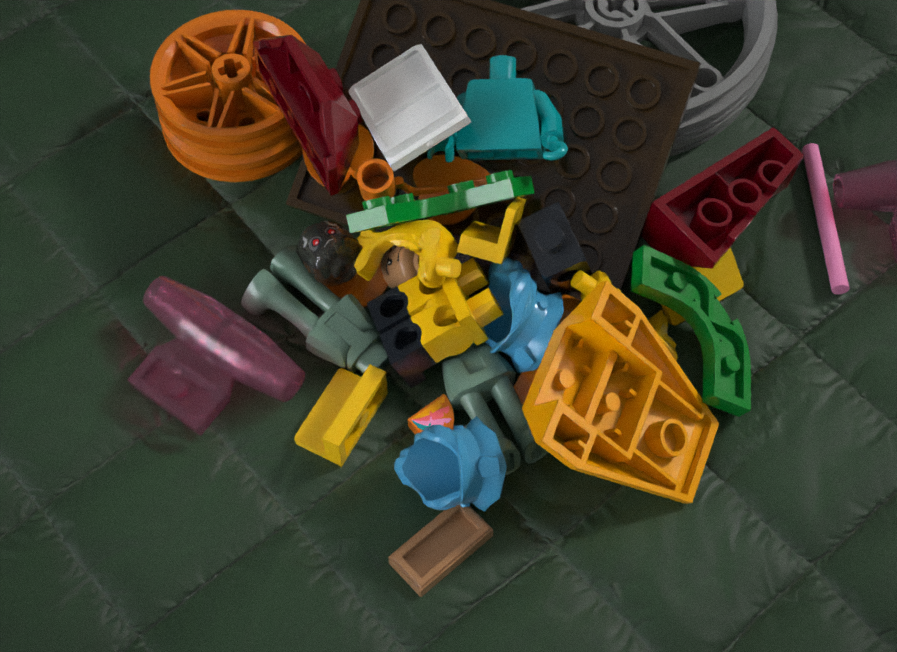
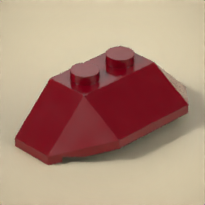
[253,35,363,196]

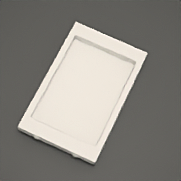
[349,44,471,171]

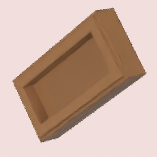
[388,505,493,597]

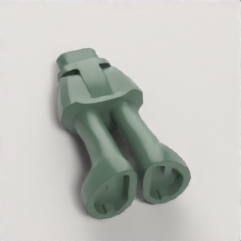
[241,245,390,373]
[440,342,549,475]

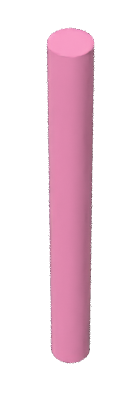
[802,143,850,294]

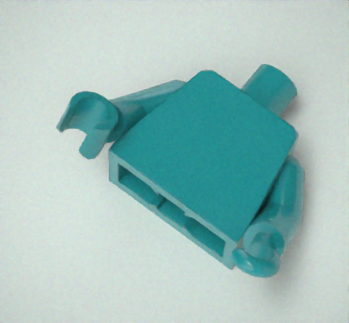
[427,55,568,162]

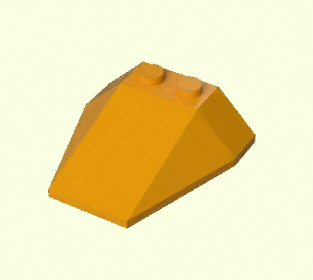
[522,280,719,504]

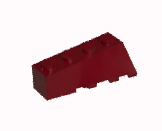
[641,127,804,269]

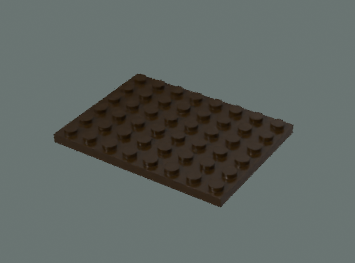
[286,0,700,301]

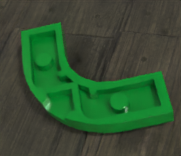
[346,170,535,233]
[631,245,751,417]

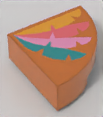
[408,394,454,435]

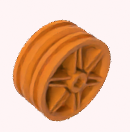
[150,10,306,182]

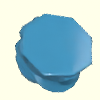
[484,257,564,373]
[394,416,507,512]

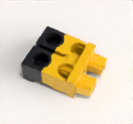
[367,257,504,388]

